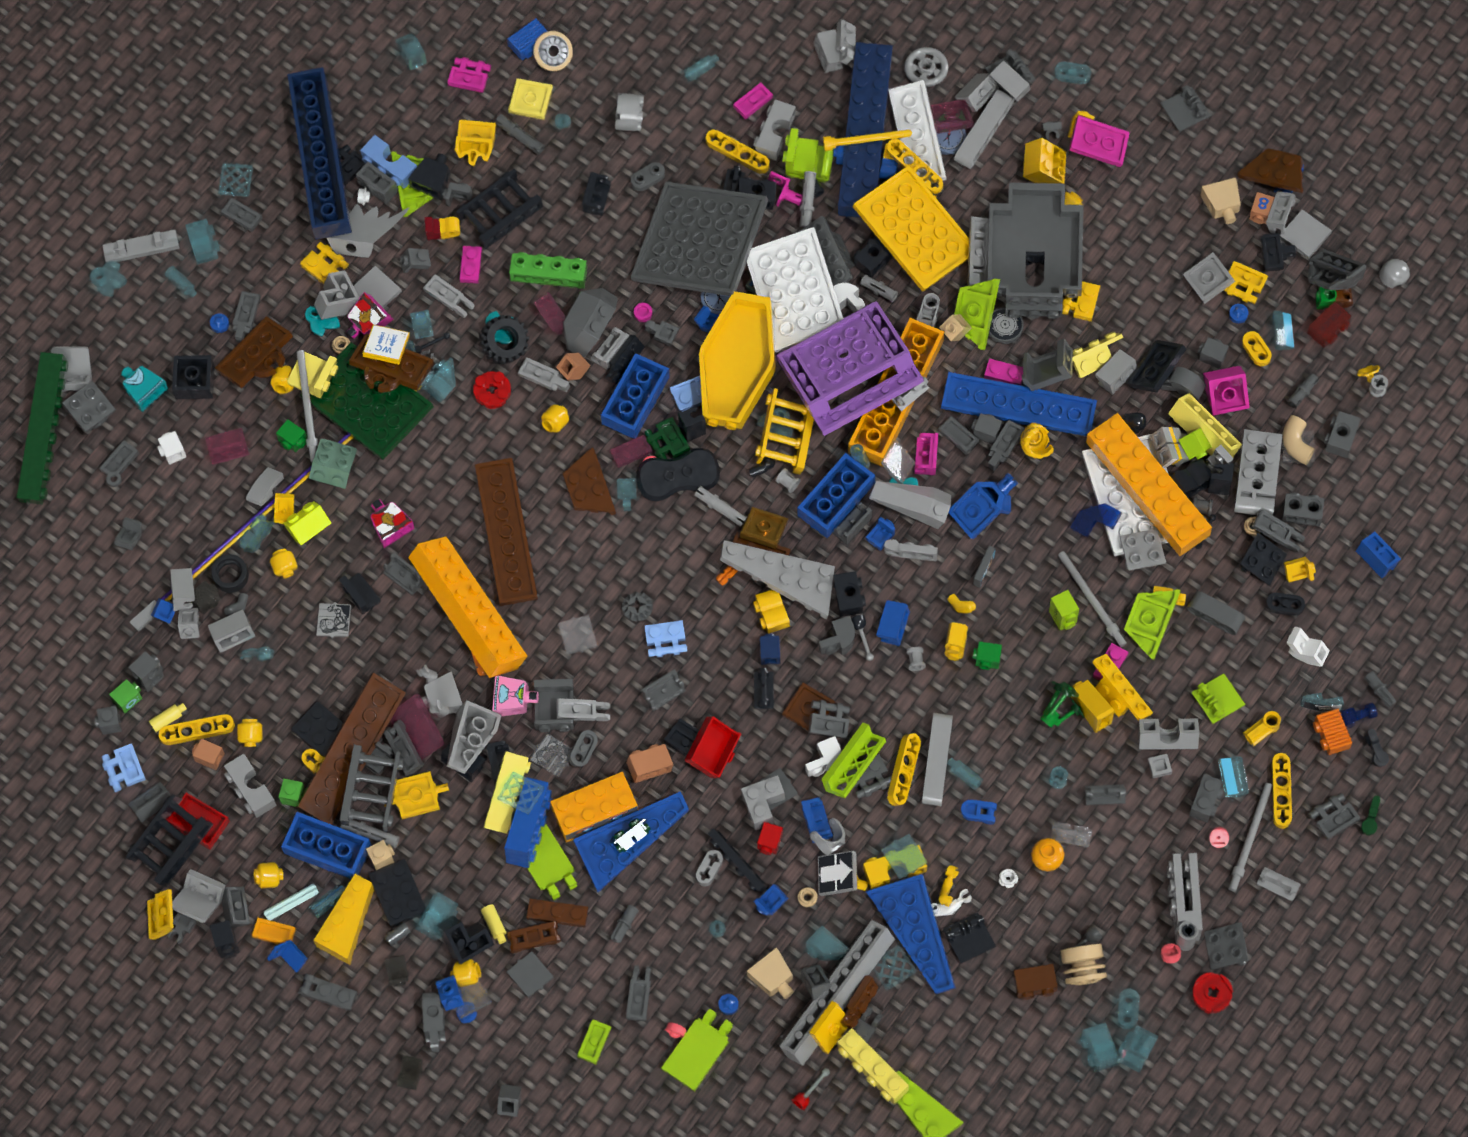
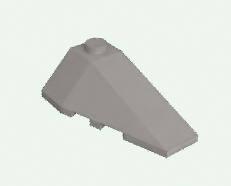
[869,481,951,529]
[447,700,501,774]

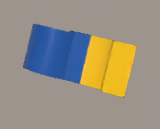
[879,143,902,180]

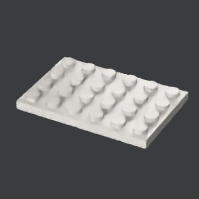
[747,227,844,353]
[1082,434,1168,556]

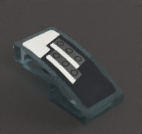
[1300,693,1344,711]

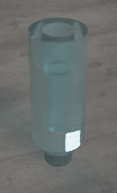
[684,54,719,82]
[165,266,197,298]
[850,444,870,469]
[947,758,984,790]

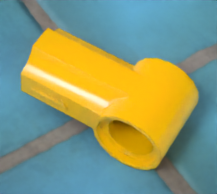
[1243,711,1281,747]

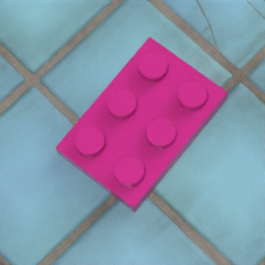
[1069,115,1130,167]

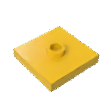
[809,1001,847,1054]

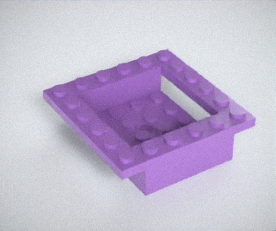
[775,301,924,436]

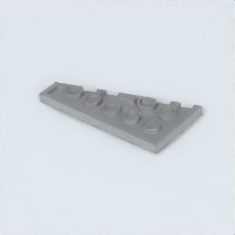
[720,540,835,619]

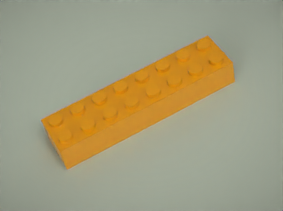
[848,318,944,467]
[1086,413,1212,556]
[408,536,527,678]

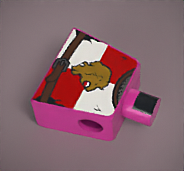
[347,292,394,339]
[370,499,415,548]

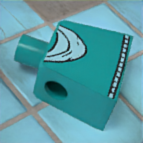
[121,366,168,412]

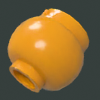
[1031,838,1064,872]

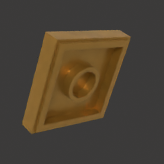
[740,507,788,549]

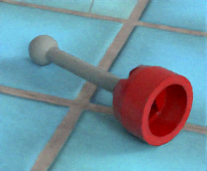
[792,1068,830,1110]

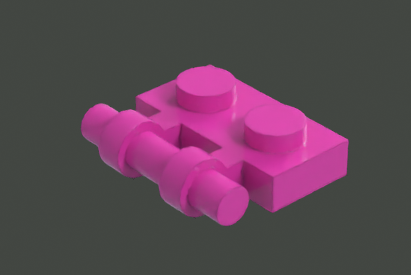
[448,57,491,93]

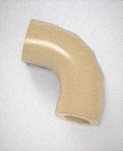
[1282,415,1315,465]

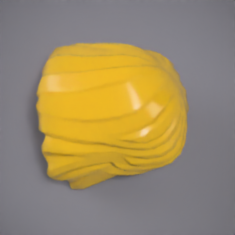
[1020,423,1054,459]

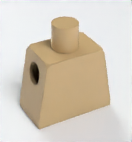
[1200,177,1240,224]
[747,948,794,999]

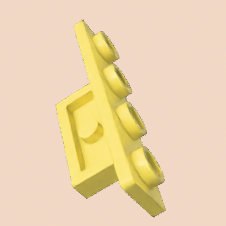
[1073,332,1123,378]

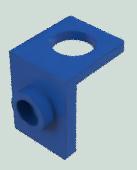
[267,940,307,972]

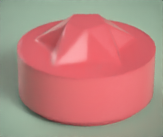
[1209,827,1229,848]
[1161,943,1181,963]
[665,1022,686,1038]

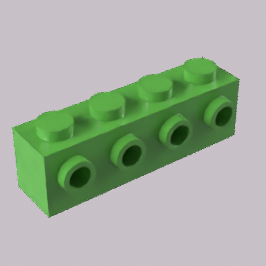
[509,252,587,289]

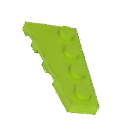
[896,1070,963,1137]

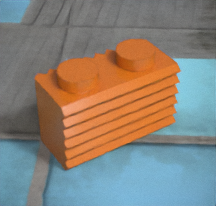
[1313,708,1352,755]

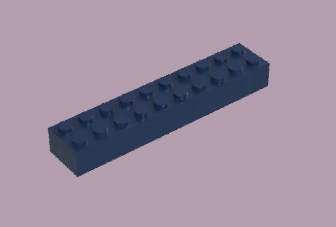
[838,42,893,218]
[287,67,352,240]

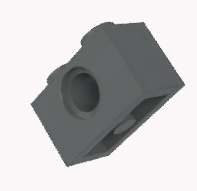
[1324,411,1361,458]

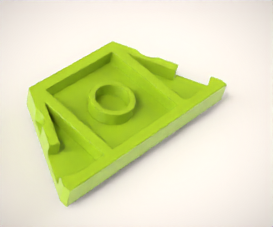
[391,151,434,217]
[954,279,1000,350]
[1124,589,1181,660]

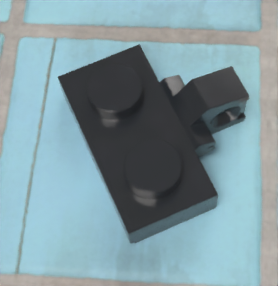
[1261,233,1296,272]

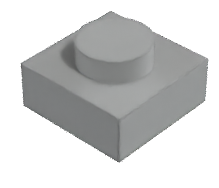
[1148,754,1172,778]

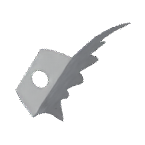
[327,204,409,258]

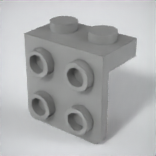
[51,346,92,392]
[172,869,226,923]

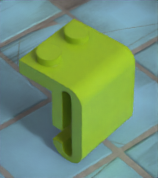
[782,128,834,182]

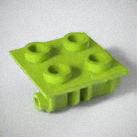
[1191,674,1245,724]

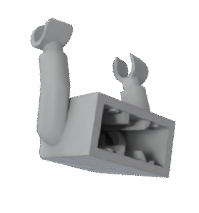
[416,665,463,718]

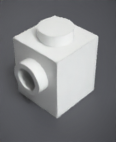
[157,431,186,465]

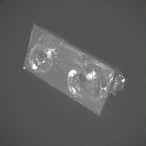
[1051,822,1092,847]

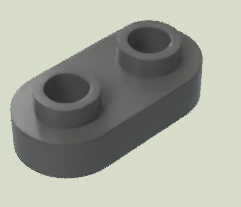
[631,162,665,191]
[569,730,598,767]

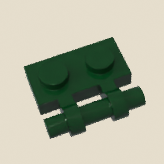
[644,417,690,459]

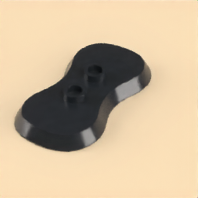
[636,448,720,501]

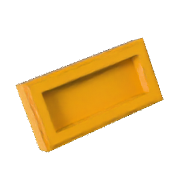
[252,918,296,944]

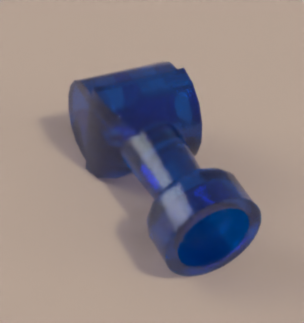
[1340,703,1378,729]

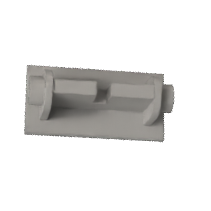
[892,377,929,411]
[1257,867,1301,902]

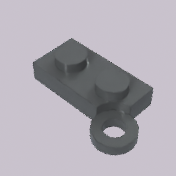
[99,441,139,487]

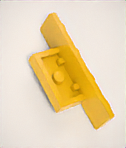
[1092,654,1153,721]

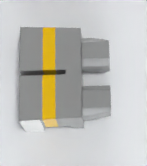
[1150,427,1191,468]

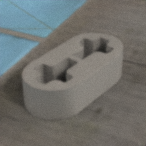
[696,850,723,886]

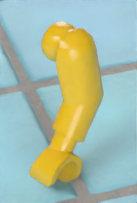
[938,865,959,907]

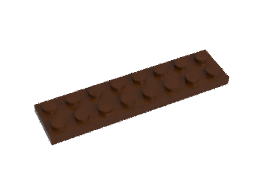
[475,458,538,606]
[296,673,406,825]

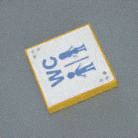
[363,325,410,365]

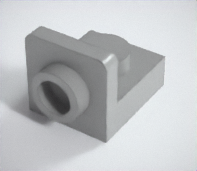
[178,608,200,639]

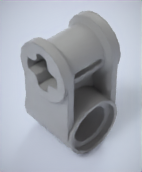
[917,293,940,328]

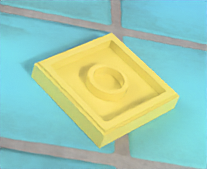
[508,78,553,120]

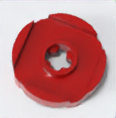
[473,371,511,409]
[1192,972,1233,1014]

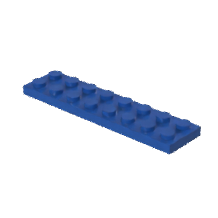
[941,372,1097,437]

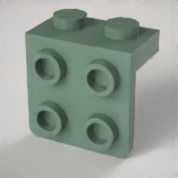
[309,439,357,489]

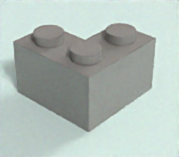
[314,270,359,319]
[741,775,785,831]

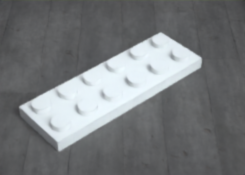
[889,80,947,184]

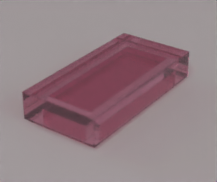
[610,435,652,468]

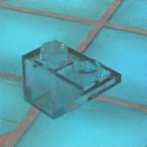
[423,357,456,402]

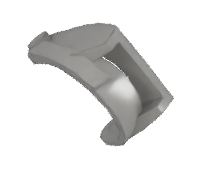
[810,818,845,855]

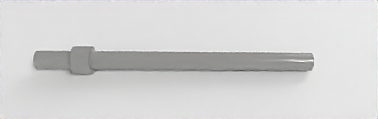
[297,350,318,462]
[1058,551,1127,647]
[1228,783,1273,892]

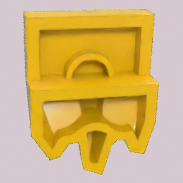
[455,120,496,166]

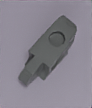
[422,992,446,1052]

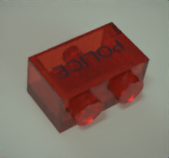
[1307,302,1351,348]

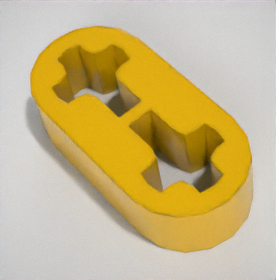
[301,749,324,774]

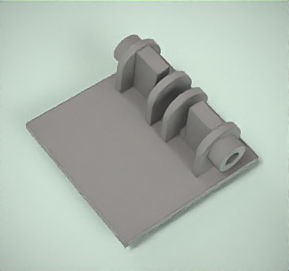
[1120,529,1166,571]

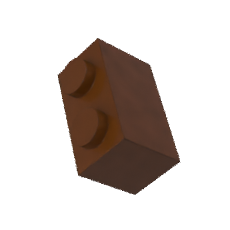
[1013,964,1058,1000]

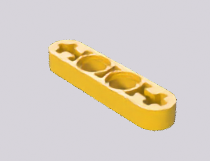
[706,130,769,174]
[887,139,943,194]
[159,714,235,745]
[887,733,921,806]
[1272,753,1292,829]

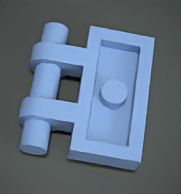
[645,620,687,658]
[101,743,146,792]

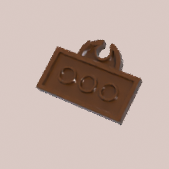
[215,316,293,389]
[349,333,434,392]

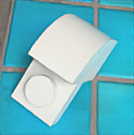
[833,283,865,313]
[1287,627,1330,667]
[805,736,841,777]

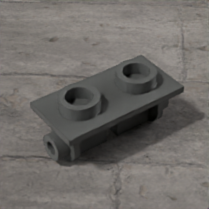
[1085,784,1126,805]

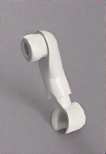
[932,889,972,916]

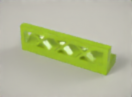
[822,723,886,798]

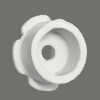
[357,187,370,205]
[999,869,1018,888]

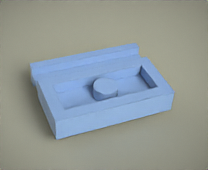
[670,376,702,412]

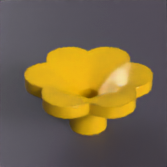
[1357,365,1380,382]

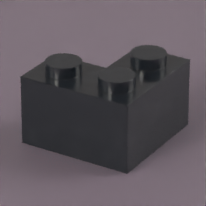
[436,916,494,965]

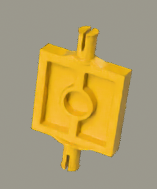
[384,772,449,819]

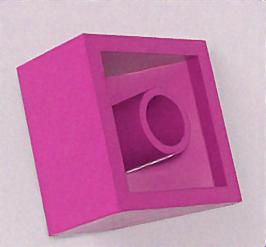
[1203,366,1250,416]

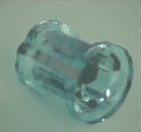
[1049,766,1068,789]

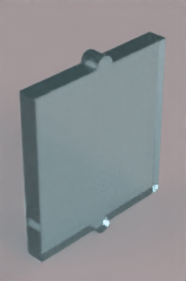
[881,834,927,879]

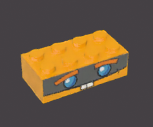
[550,772,638,843]

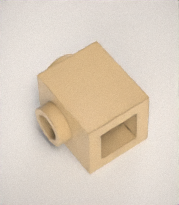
[366,840,395,870]

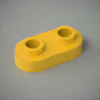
[1242,331,1272,366]

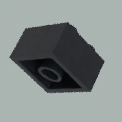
[172,355,215,399]

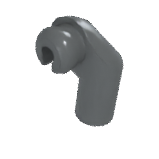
[224,593,248,616]

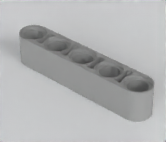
[954,89,1014,169]
[922,713,953,806]

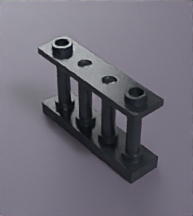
[456,169,543,250]
[125,794,214,887]

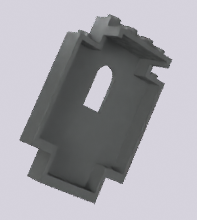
[988,183,1083,319]

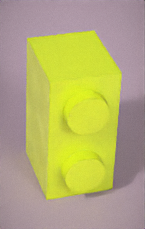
[283,501,331,545]

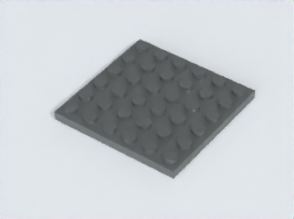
[631,182,768,296]

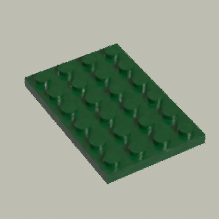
[301,342,434,460]

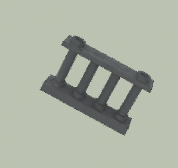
[340,745,404,832]

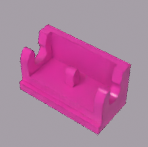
[915,433,938,475]

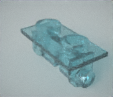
[239,514,275,553]

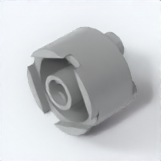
[615,93,644,131]

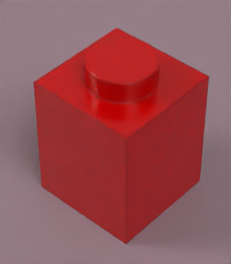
[757,822,783,855]

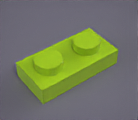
[577,1019,611,1065]

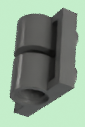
[62,381,116,434]

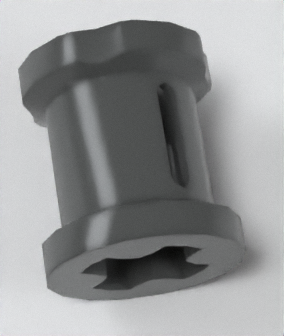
[1193,497,1213,516]

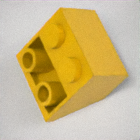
[1023,138,1066,184]

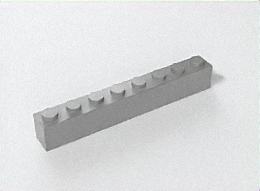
[780,920,895,1066]

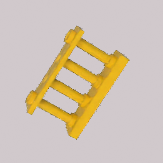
[755,388,814,475]

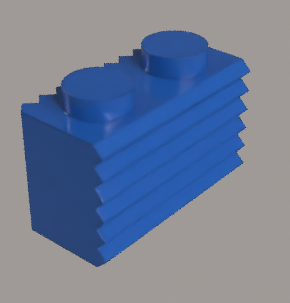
[507,18,548,60]

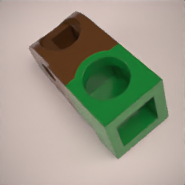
[1315,287,1353,310]

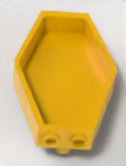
[699,291,776,430]

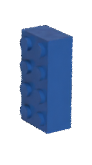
[601,353,670,439]
[797,453,875,538]
[504,777,552,868]
[281,812,371,879]

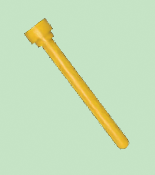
[823,129,912,151]

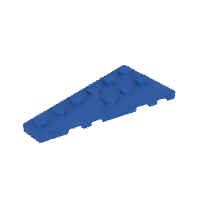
[573,791,689,892]
[866,874,956,994]

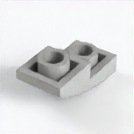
[1206,445,1234,474]
[246,467,284,506]

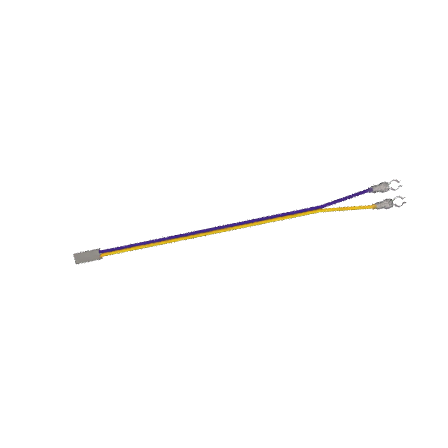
[130,349,447,632]

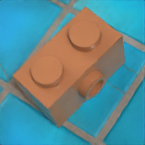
[626,744,674,783]

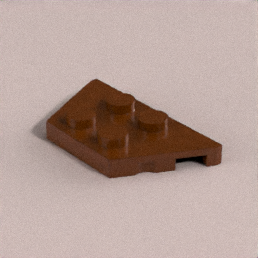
[1238,148,1304,193]
[563,447,616,515]

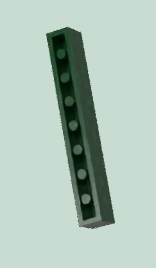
[17,352,68,505]

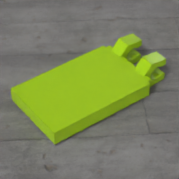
[527,824,578,900]
[661,1008,733,1092]

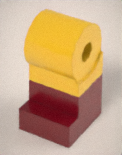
[425,217,460,240]

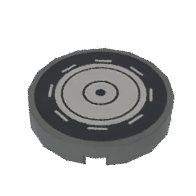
[989,308,1024,344]

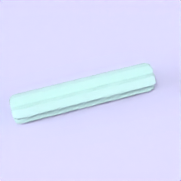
[264,884,319,921]

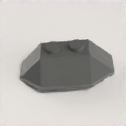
[1308,249,1366,290]
[563,288,618,358]

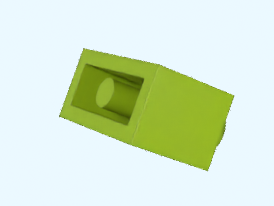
[1049,590,1079,631]

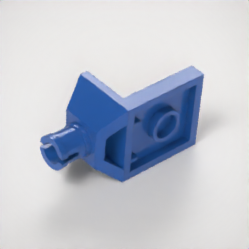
[948,473,1018,539]

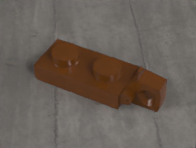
[841,975,878,1029]

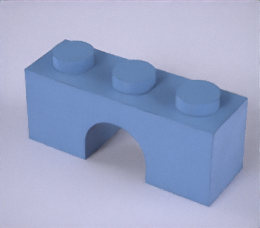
[360,135,417,189]

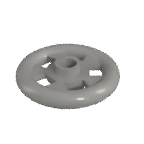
[904,47,948,87]

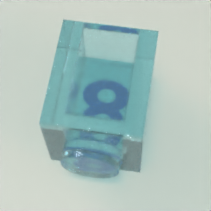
[410,310,434,339]

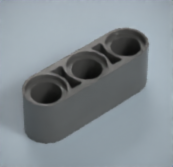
[1187,591,1245,635]

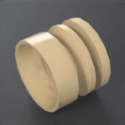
[1060,944,1107,986]

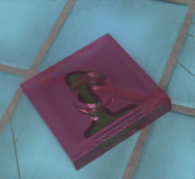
[930,100,973,134]

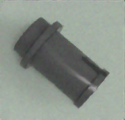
[384,922,411,946]

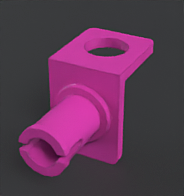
[768,171,803,207]

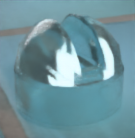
[555,114,571,128]
[709,920,725,937]

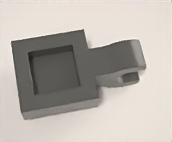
[644,320,679,347]

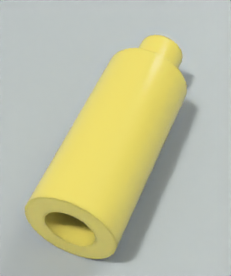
[149,703,187,732]
[481,904,507,944]

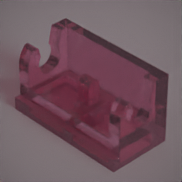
[534,292,566,335]
[205,428,249,465]

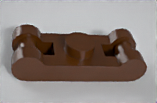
[507,922,561,953]

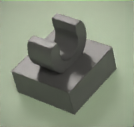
[1041,121,1062,139]

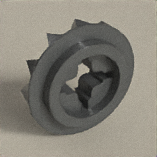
[622,591,653,621]

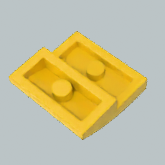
[147,889,173,940]

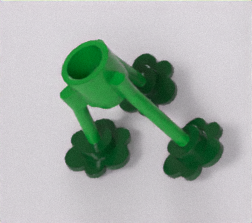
[1040,681,1085,728]

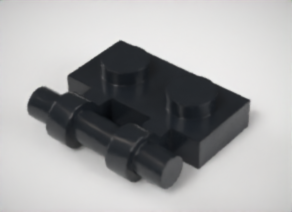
[339,144,365,186]

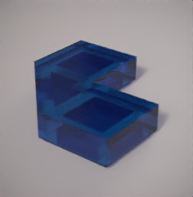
[1070,503,1123,538]

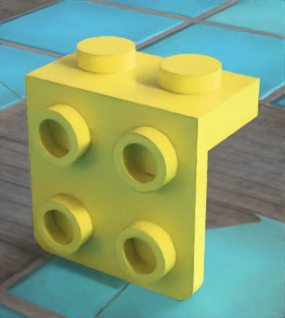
[287,352,339,399]

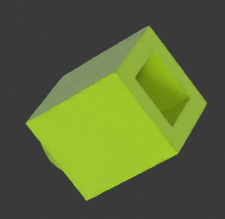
[1178,428,1212,460]

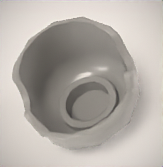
[1379,259,1410,288]

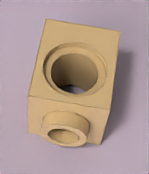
[939,314,972,341]

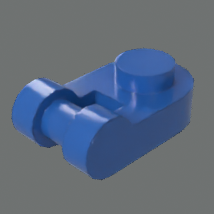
[961,800,997,824]

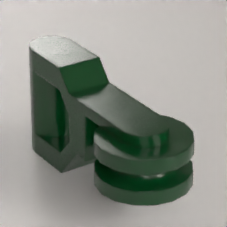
[1361,795,1381,836]

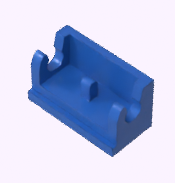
[1356,532,1401,578]
[876,600,910,646]
[801,798,833,843]

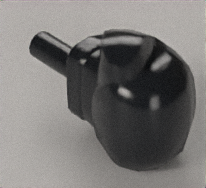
[1122,412,1146,434]

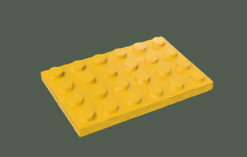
[852,165,969,292]

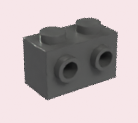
[1189,774,1224,823]

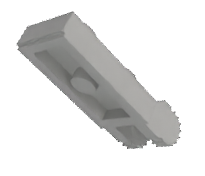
[423,274,475,318]
[884,539,938,562]
[556,698,610,721]

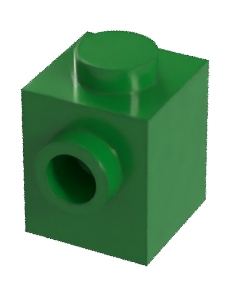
[276,419,308,453]
[973,642,1002,670]

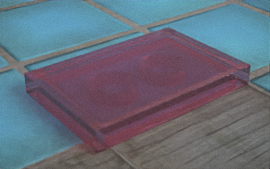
[391,694,445,760]

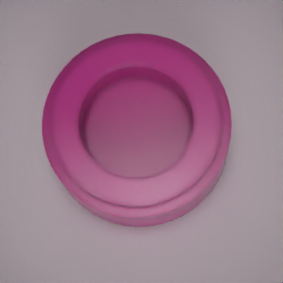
[634,303,653,322]

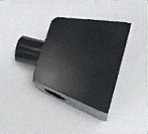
[408,153,450,200]

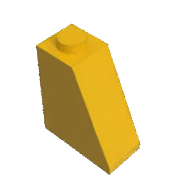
[1071,680,1114,733]

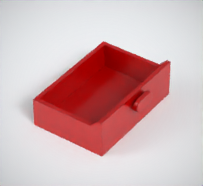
[685,716,741,778]
[166,792,230,850]

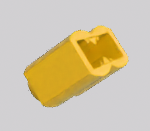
[753,590,790,634]
[944,622,968,661]

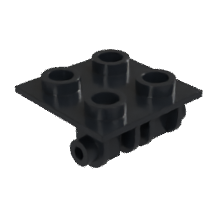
[1240,533,1287,586]
[943,912,996,964]

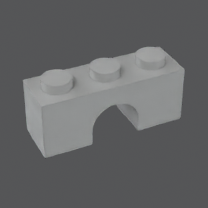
[754,100,796,161]
[1138,719,1199,750]
[224,754,277,818]

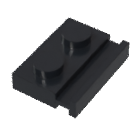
[664,718,699,756]

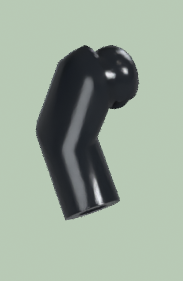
[749,457,775,478]

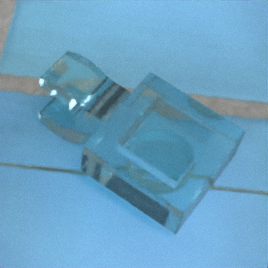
[617,478,637,511]

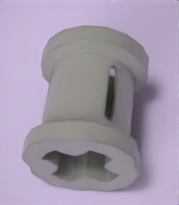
[1369,375,1388,398]
[775,468,801,493]
[907,647,926,671]

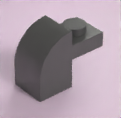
[1161,367,1206,400]
[819,616,855,656]

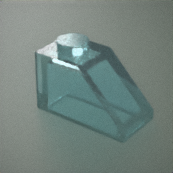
[395,33,427,70]
[806,926,850,961]

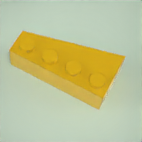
[314,874,374,965]

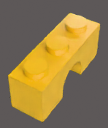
[863,845,927,890]

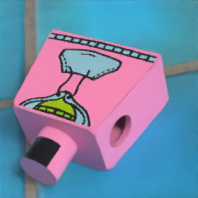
[492,676,539,717]

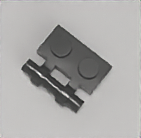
[808,700,850,739]
[847,754,892,799]
[1308,793,1360,841]

